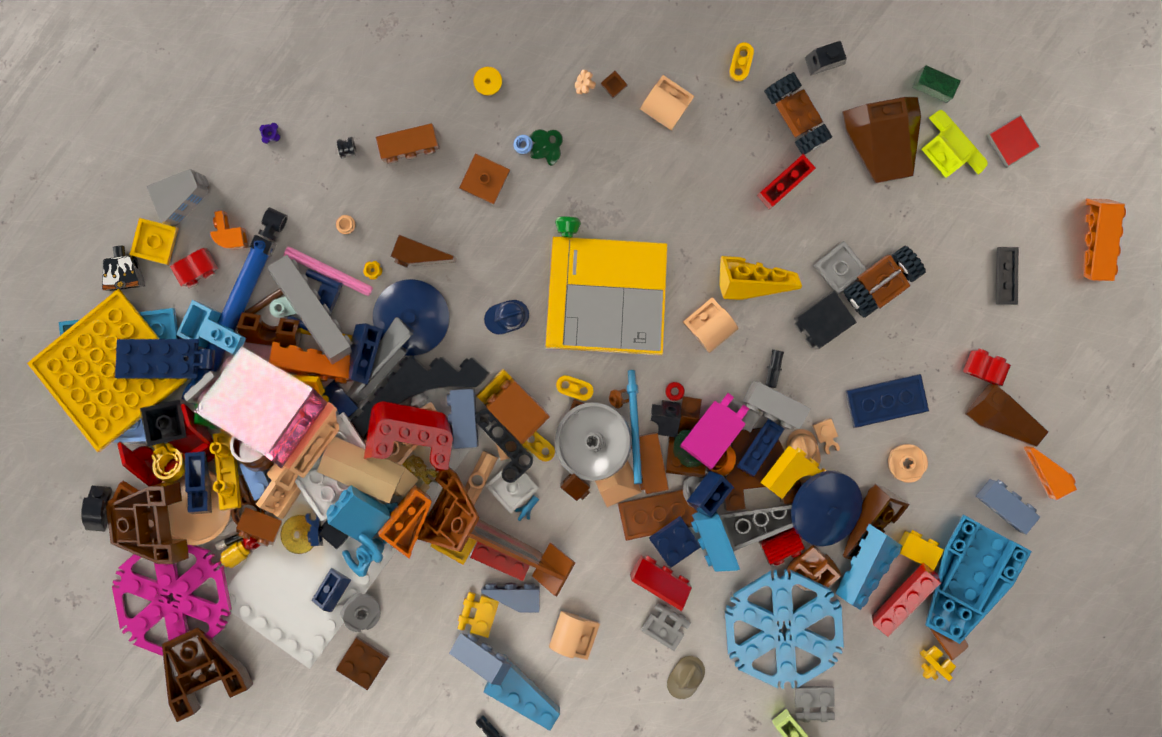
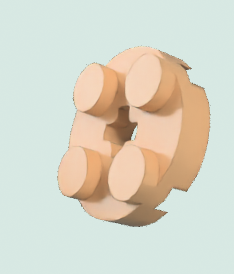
[888,444,928,483]

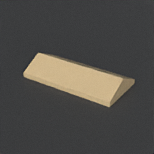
[317,436,406,504]

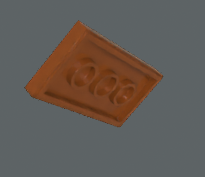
[618,489,698,541]

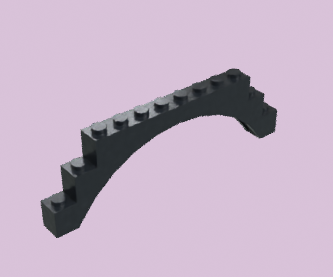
[319,356,491,549]

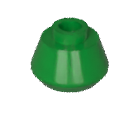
[555,216,581,238]

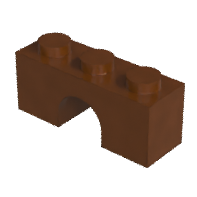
[237,312,302,348]

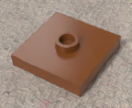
[459,153,510,205]

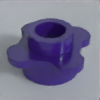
[259,123,281,144]

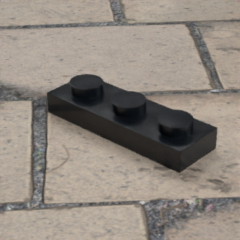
[996,247,1019,305]

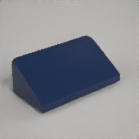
[311,568,351,612]

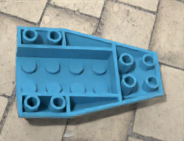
[925,515,1032,644]

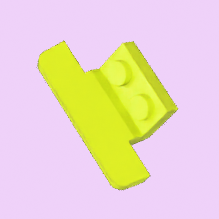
[921,110,988,178]

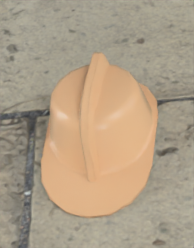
[787,429,821,467]

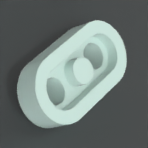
[269,297,297,318]

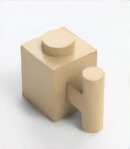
[394,465,430,497]

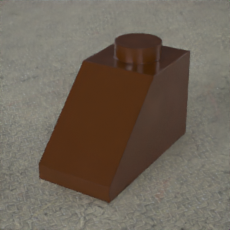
[560,473,590,501]

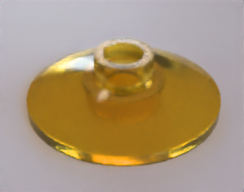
[280,515,314,554]

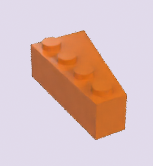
[1084,199,1126,281]
[269,342,353,384]

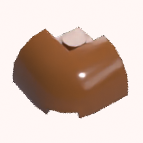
[787,545,841,591]

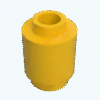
[220,541,250,568]

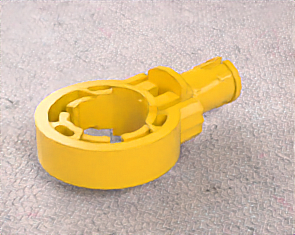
[152,443,185,482]

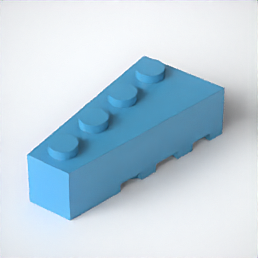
[483,654,560,731]

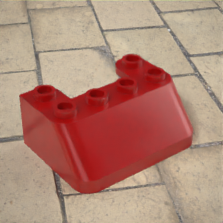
[364,402,453,471]

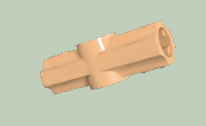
[465,450,498,505]

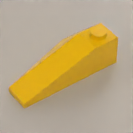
[719,256,802,300]

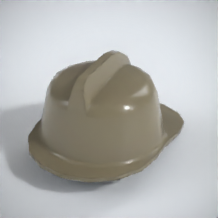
[667,656,705,699]

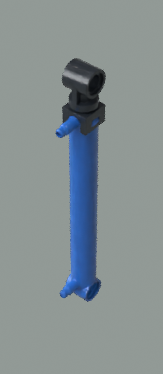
[182,207,288,405]

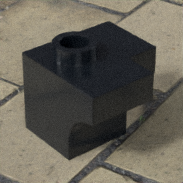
[651,400,681,438]

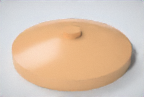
[162,471,232,545]

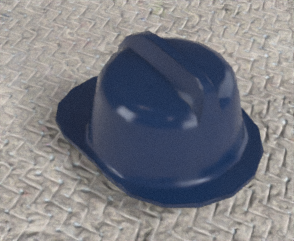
[484,300,529,335]

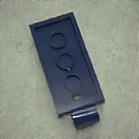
[115,339,215,379]

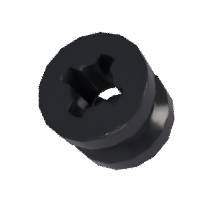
[337,137,357,159]

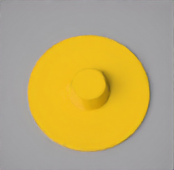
[473,67,502,96]

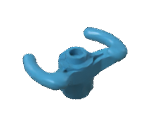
[342,534,384,577]

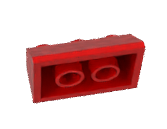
[630,555,692,611]

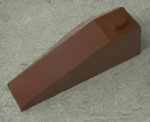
[965,384,1049,447]
[843,484,910,560]

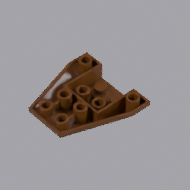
[842,97,921,183]

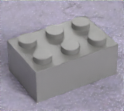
[743,381,811,430]

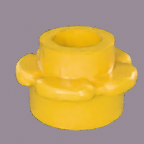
[363,261,382,280]

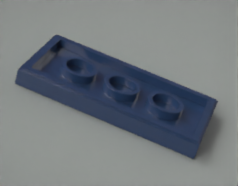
[845,374,929,428]

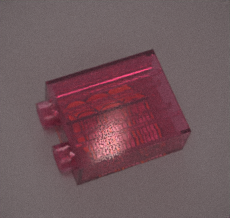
[194,346,327,469]

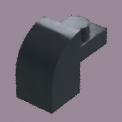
[81,485,112,532]

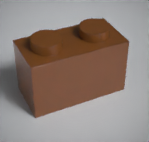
[236,507,282,547]

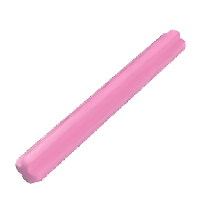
[284,247,373,296]

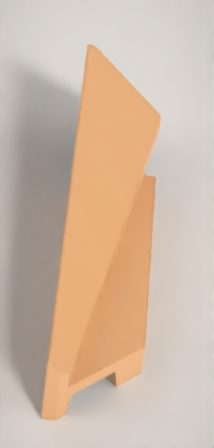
[267,402,339,491]

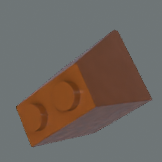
[485,378,550,445]

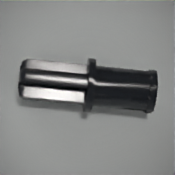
[765,349,784,388]

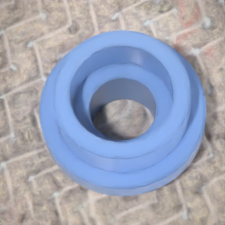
[514,135,533,154]

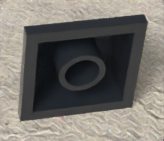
[140,400,187,446]

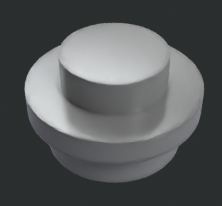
[410,392,428,408]

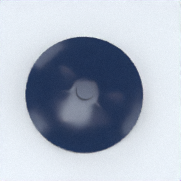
[373,279,450,356]
[791,471,863,546]

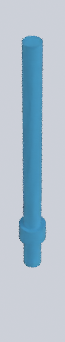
[627,370,642,484]

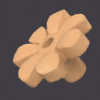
[575,70,596,95]

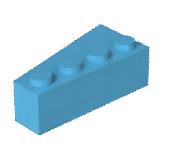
[835,524,902,610]

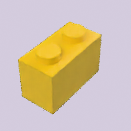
[899,530,944,570]

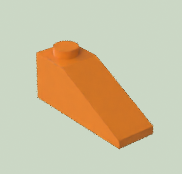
[1024,446,1077,500]

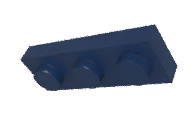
[737,419,785,477]

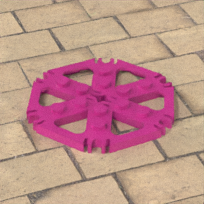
[112,544,232,656]

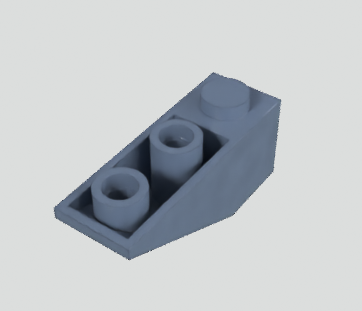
[481,583,540,613]

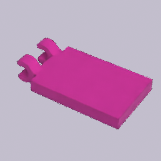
[680,393,749,470]

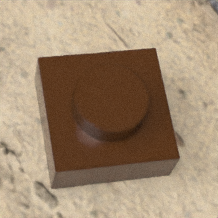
[601,71,628,99]

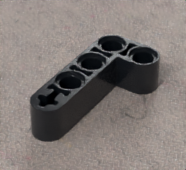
[476,409,533,483]

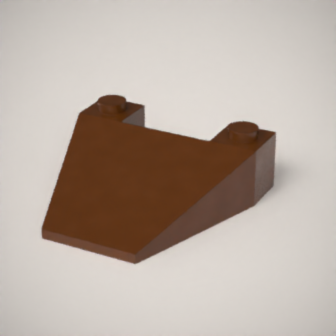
[723,427,801,511]
[106,482,189,564]
[162,627,253,722]

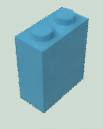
[326,485,391,545]

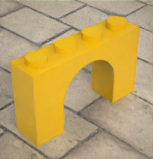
[760,446,827,499]

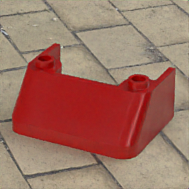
[117,404,215,487]

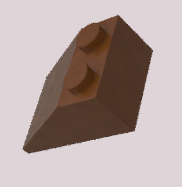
[390,235,457,268]

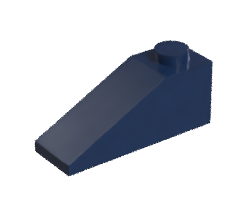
[349,323,383,385]

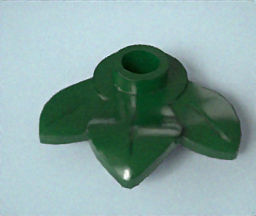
[529,129,563,166]

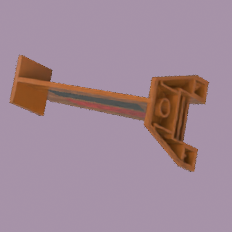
[418,467,575,597]

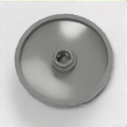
[555,403,632,481]

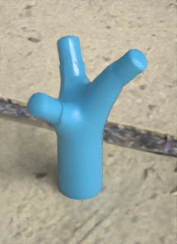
[514,495,539,521]

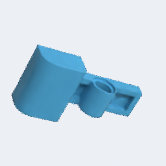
[176,300,246,356]

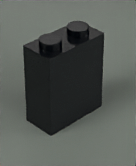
[794,291,857,349]

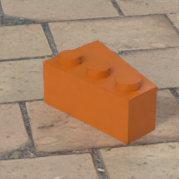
[378,485,432,559]

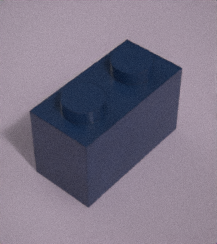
[687,471,734,518]

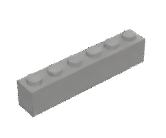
[267,255,352,364]

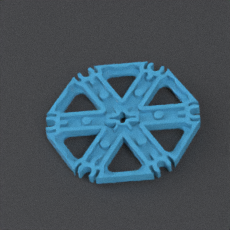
[725,569,844,689]

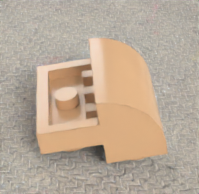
[640,75,695,131]
[683,297,738,353]
[256,481,301,519]
[549,611,600,660]

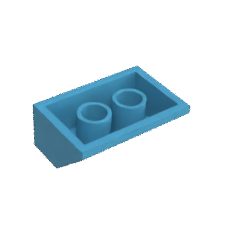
[691,512,740,572]

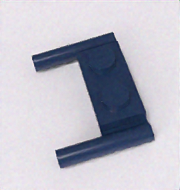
[286,269,342,332]

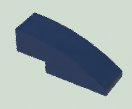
[185,451,212,514]

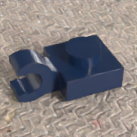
[306,513,323,546]

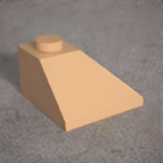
[595,460,642,507]

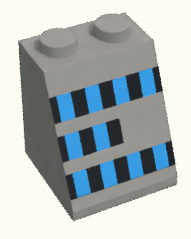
[147,169,209,227]

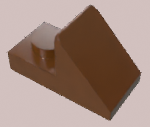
[678,396,702,435]

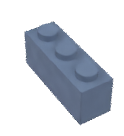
[447,388,479,449]
[976,479,1040,535]
[449,633,512,685]

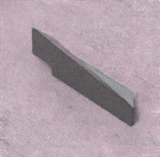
[347,317,414,404]

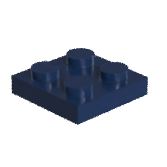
[649,516,701,568]

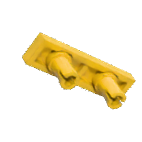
[210,431,241,511]

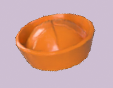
[707,446,736,476]

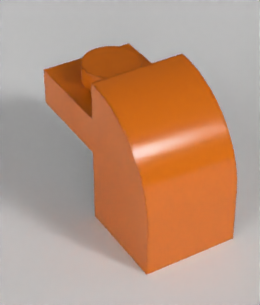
[210,210,249,250]

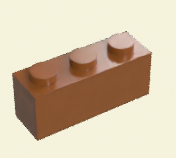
[376,123,440,164]
[639,432,669,494]

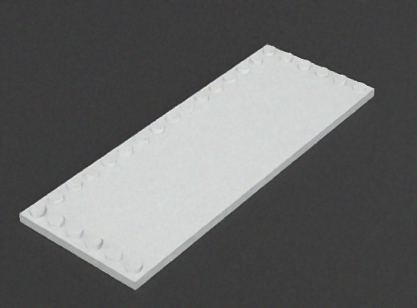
[217,357,490,669]

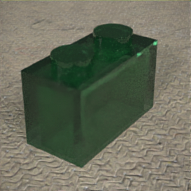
[912,65,961,103]

